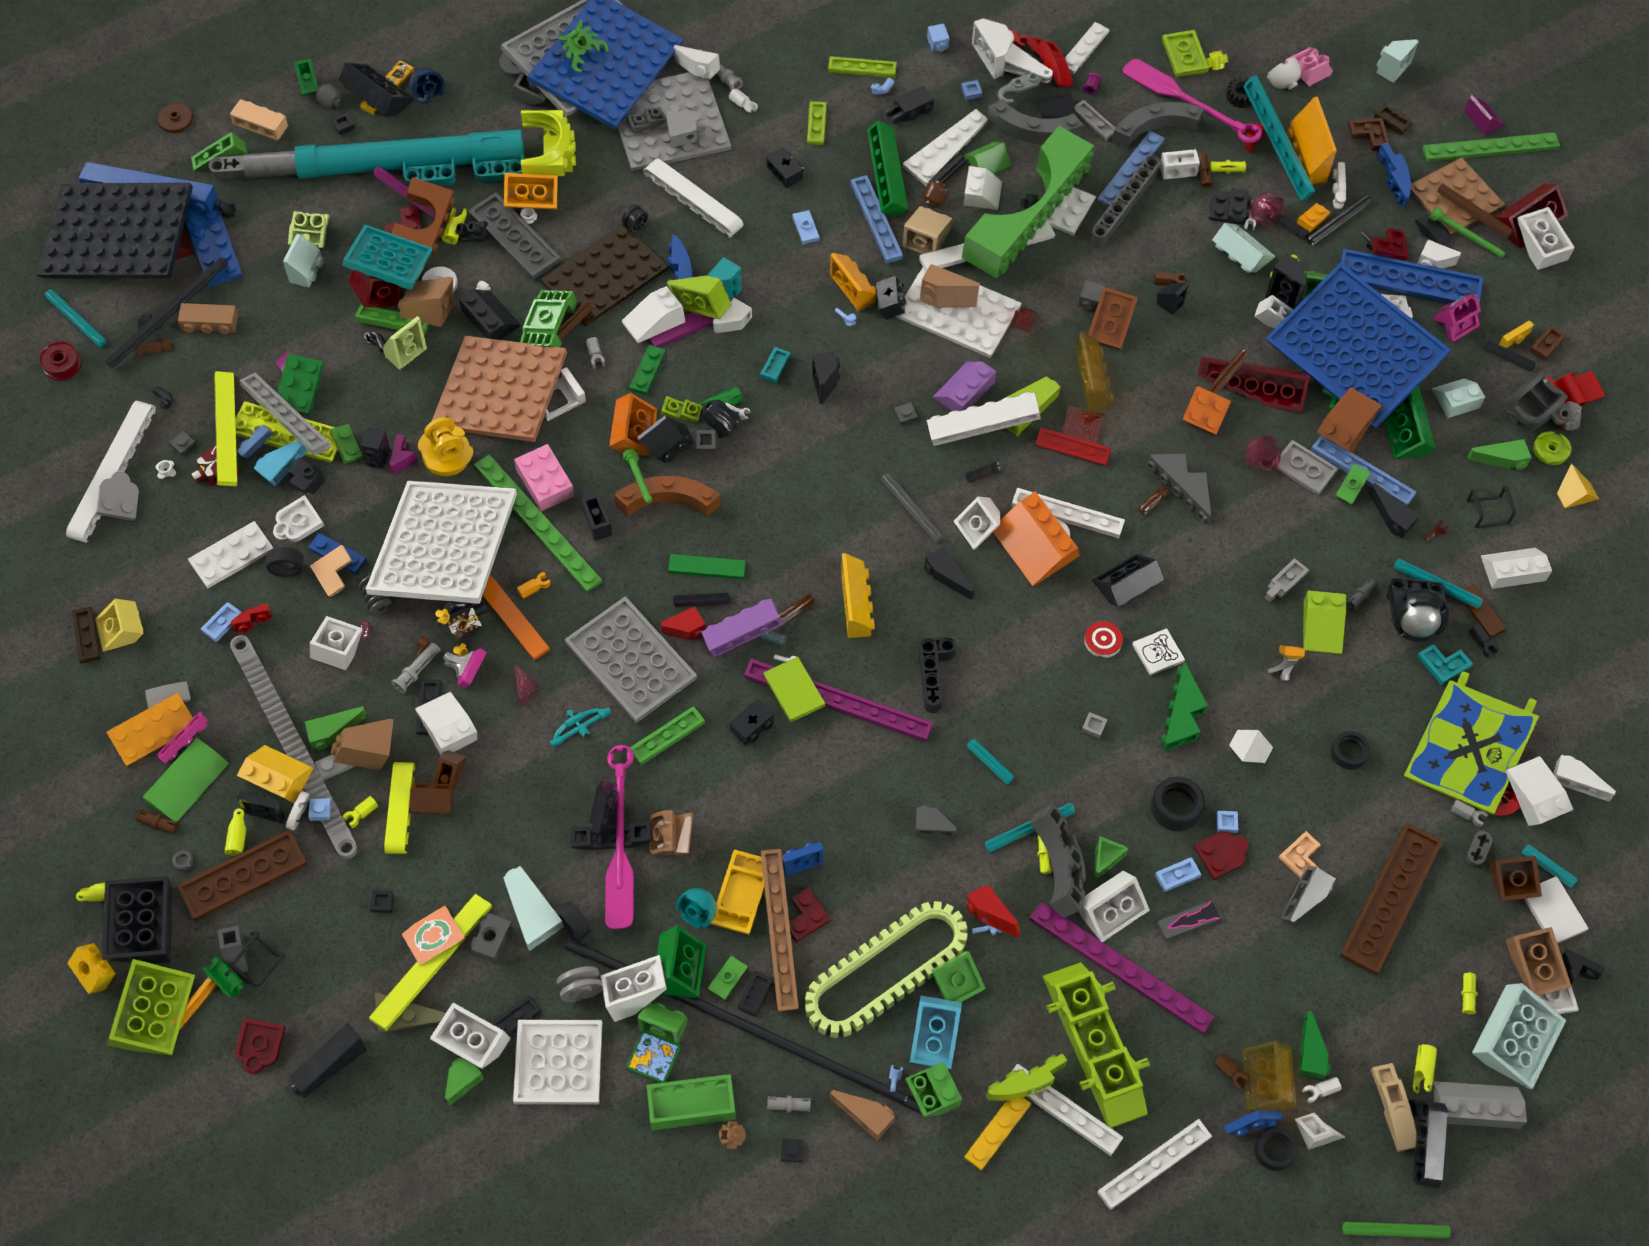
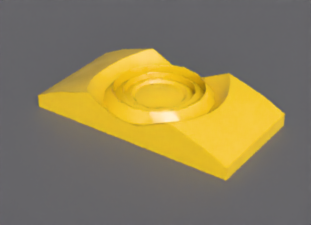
[710,850,765,935]

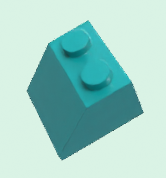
[707,257,742,300]

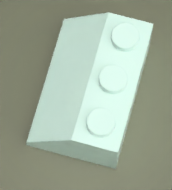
[1212,223,1276,273]

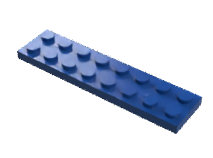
[1340,249,1483,304]

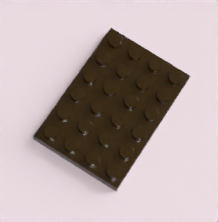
[541,223,668,326]

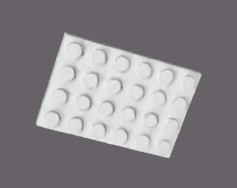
[896,268,1021,358]

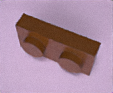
[1530,325,1566,361]

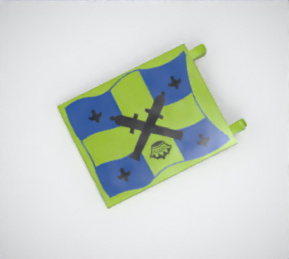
[1404,671,1539,815]

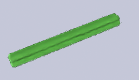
[1342,1222,1451,1238]

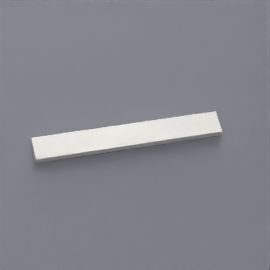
[919,221,1055,271]

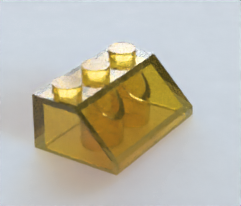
[1242,1040,1296,1111]

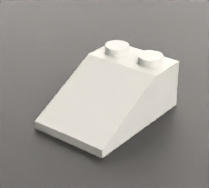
[1517,207,1575,270]
[622,286,685,343]
[415,692,477,756]
[1505,756,1573,826]
[601,955,667,1022]

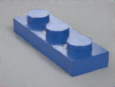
[308,533,367,574]

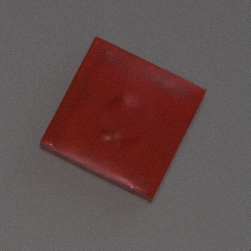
[1062,406,1104,444]

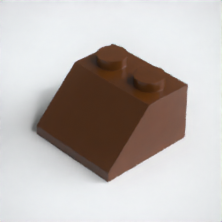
[1489,856,1542,901]

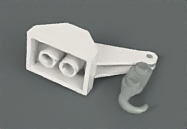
[972,19,1053,103]

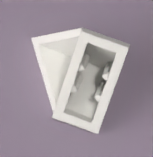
[1229,730,1273,764]
[1295,1113,1345,1150]

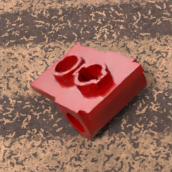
[1553,371,1605,407]

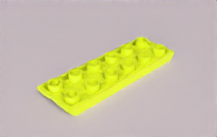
[235,401,338,463]

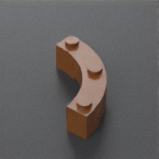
[614,476,721,517]

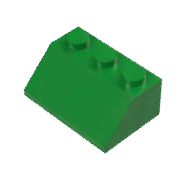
[657,925,706,998]

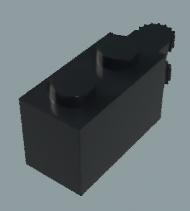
[885,85,934,124]
[581,487,612,541]

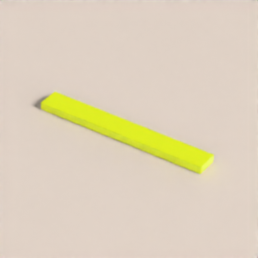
[214,371,237,486]
[369,894,492,1031]

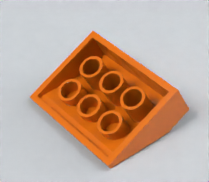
[993,491,1080,586]

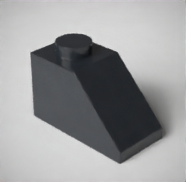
[1156,283,1189,315]

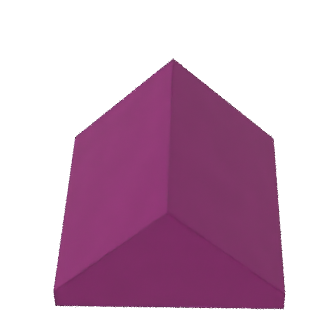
[1464,95,1505,135]

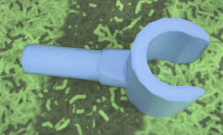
[835,308,856,326]
[972,925,1002,935]
[889,1065,903,1092]

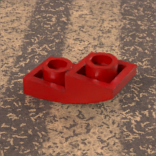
[231,603,272,633]

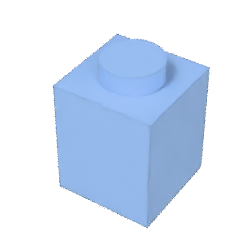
[927,24,949,52]

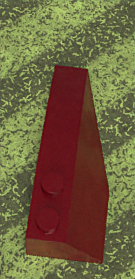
[1198,357,1310,412]

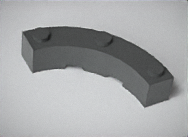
[987,99,1083,144]
[1112,102,1204,148]
[1030,803,1086,918]

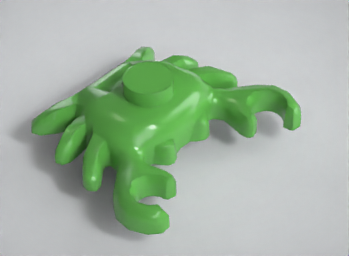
[558,20,608,73]

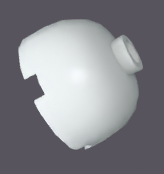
[1266,57,1301,90]

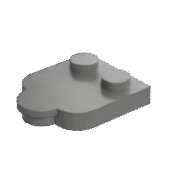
[96,472,139,520]

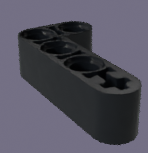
[919,637,956,713]
[1408,1099,1448,1187]

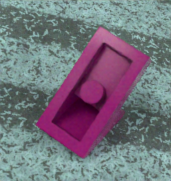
[389,434,417,474]

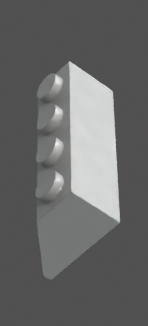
[1433,1081,1527,1129]

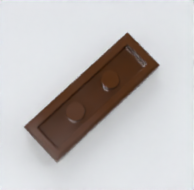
[1463,584,1506,638]

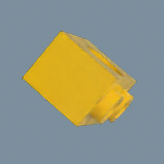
[67,943,116,994]

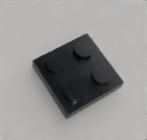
[237,791,285,824]

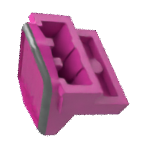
[1433,293,1481,342]

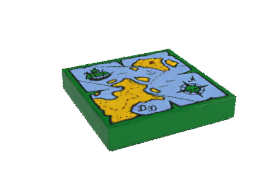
[626,1030,681,1083]

